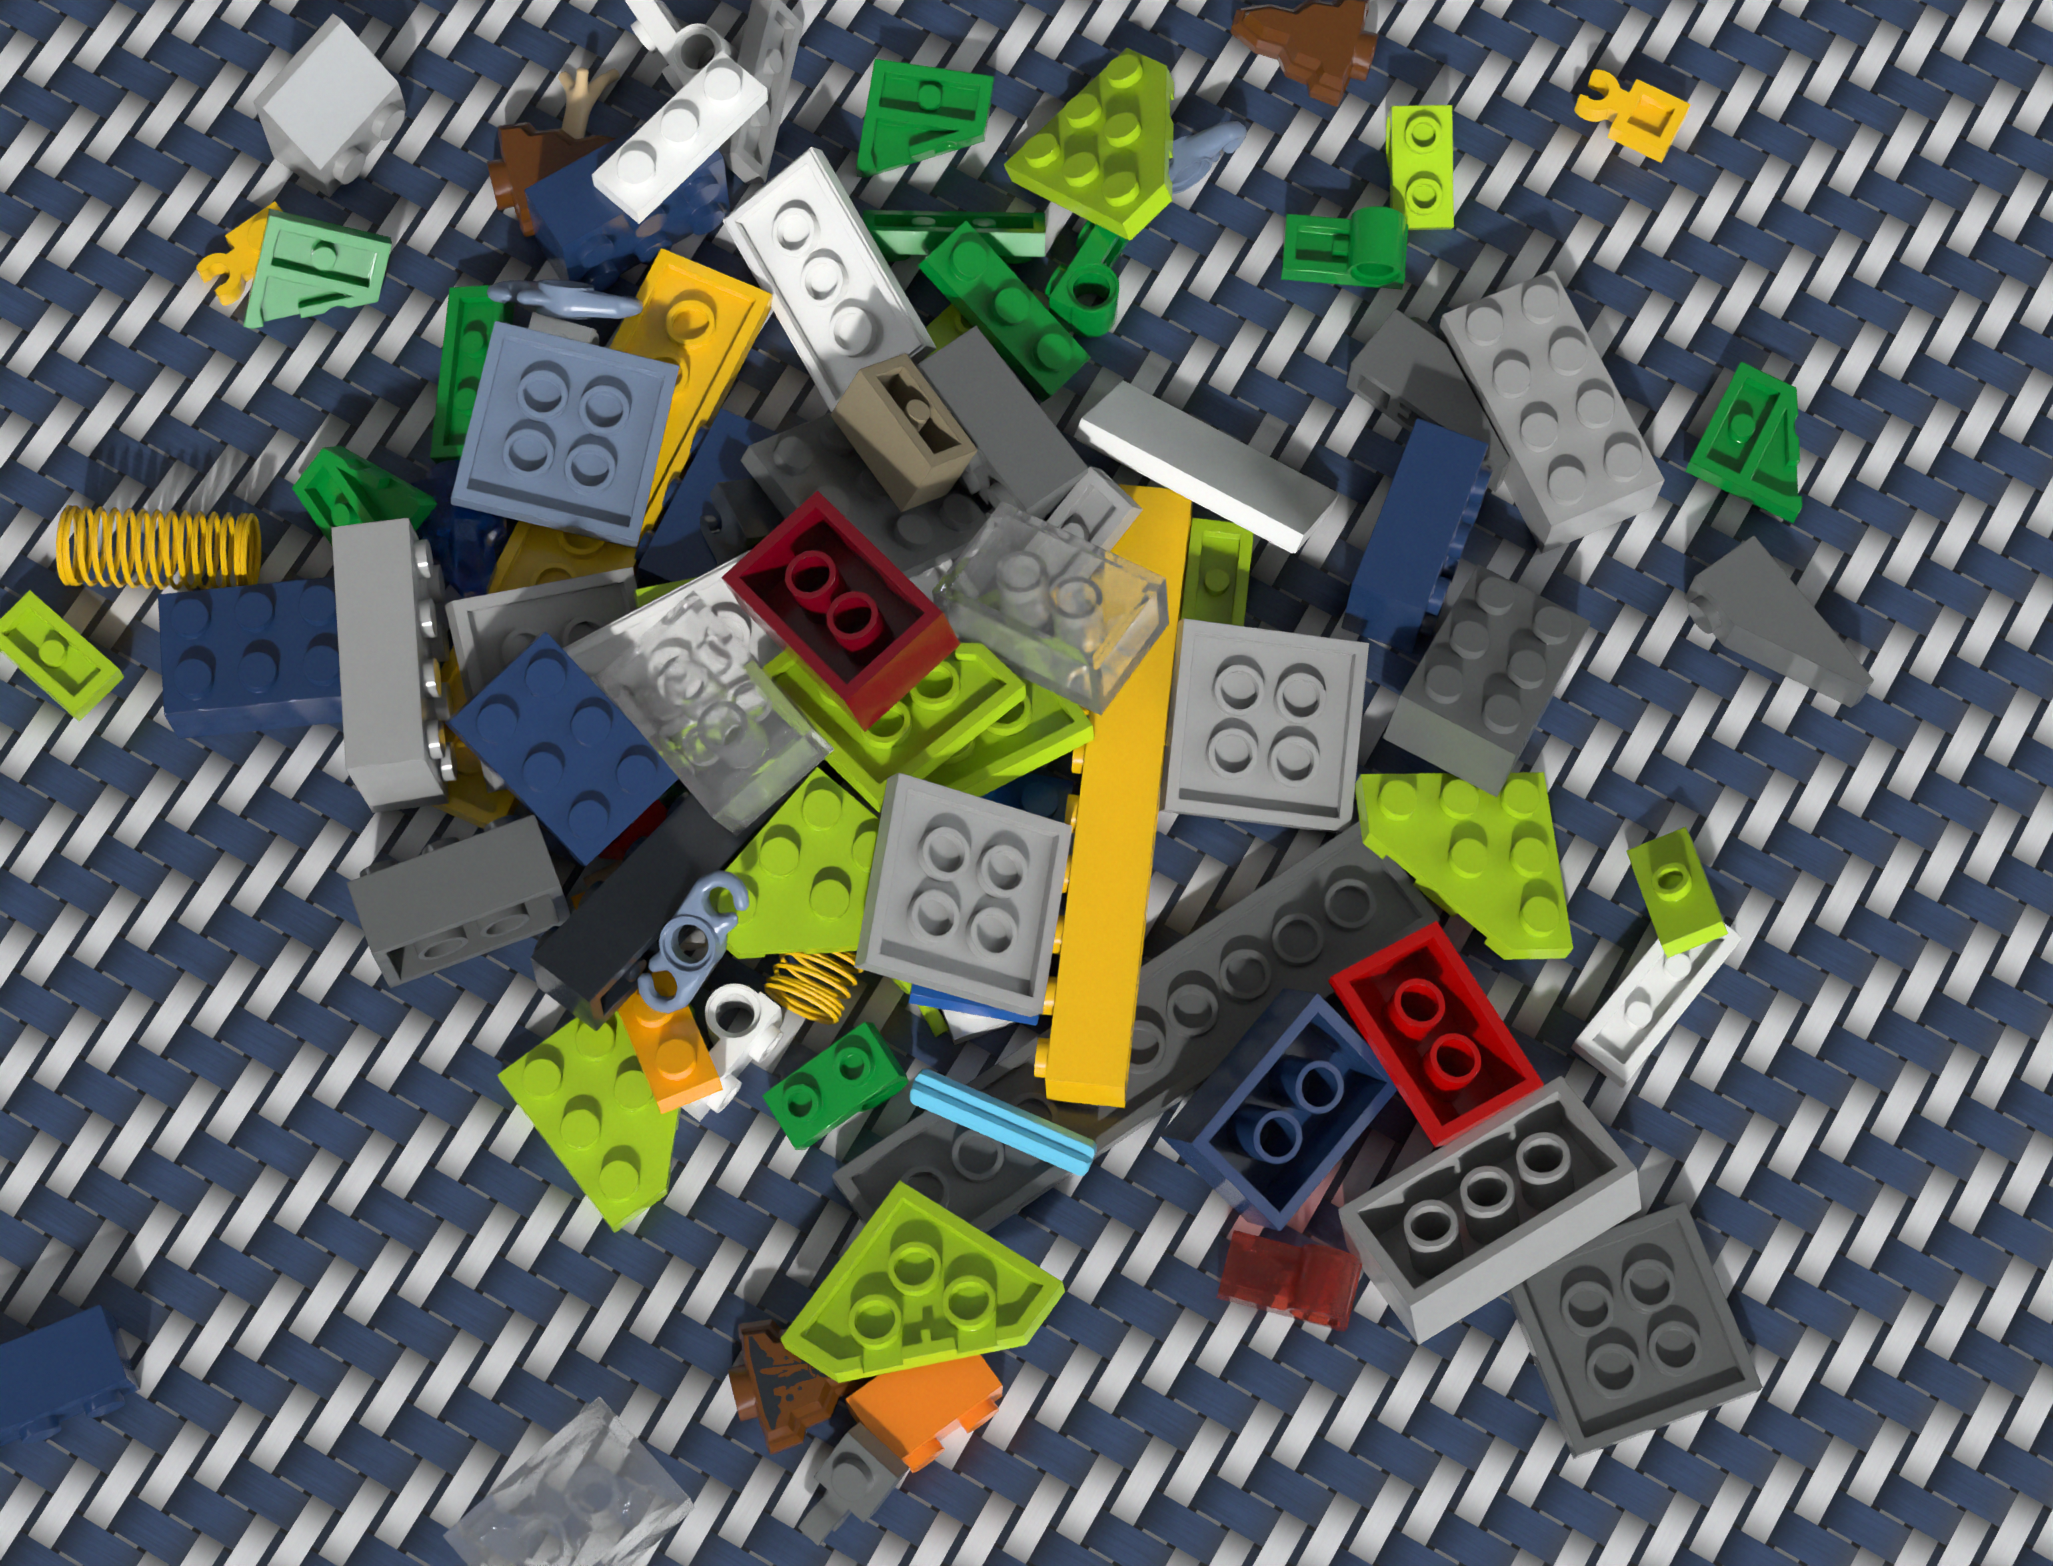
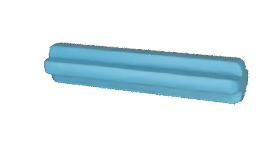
[910,1069,1097,1176]

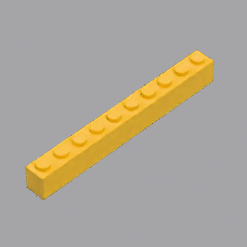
[1034,484,1193,1108]

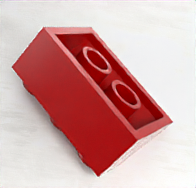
[1328,921,1544,1147]

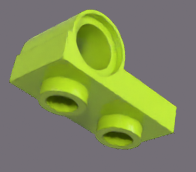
[1386,105,1454,230]

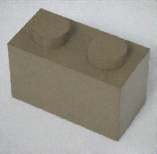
[830,353,978,512]

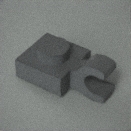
[798,1422,910,1546]

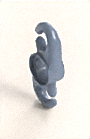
[1169,121,1247,194]
[487,279,643,319]
[638,870,749,1014]

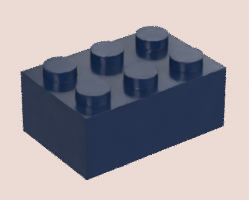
[524,122,731,292]
[1341,418,1493,654]
[158,576,343,739]
[444,631,682,866]
[1159,988,1398,1231]

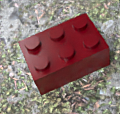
[721,490,961,732]

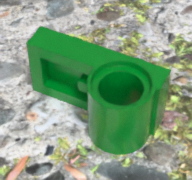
[1281,206,1408,290]
[1045,220,1129,338]
[762,1021,909,1150]

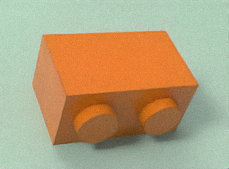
[846,1355,1003,1473]

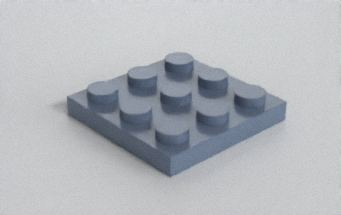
[451,321,680,549]

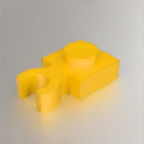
[1574,69,1691,163]
[196,201,283,306]

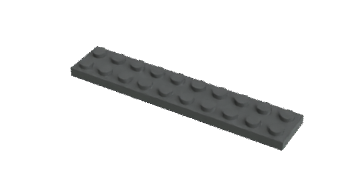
[832,821,1441,1233]

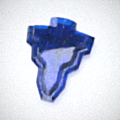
[410,460,508,599]

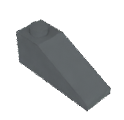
[1346,309,1510,492]
[1684,535,1874,708]

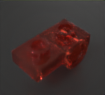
[1216,1230,1362,1332]

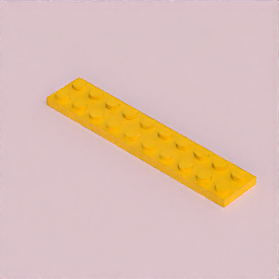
[432,248,773,829]

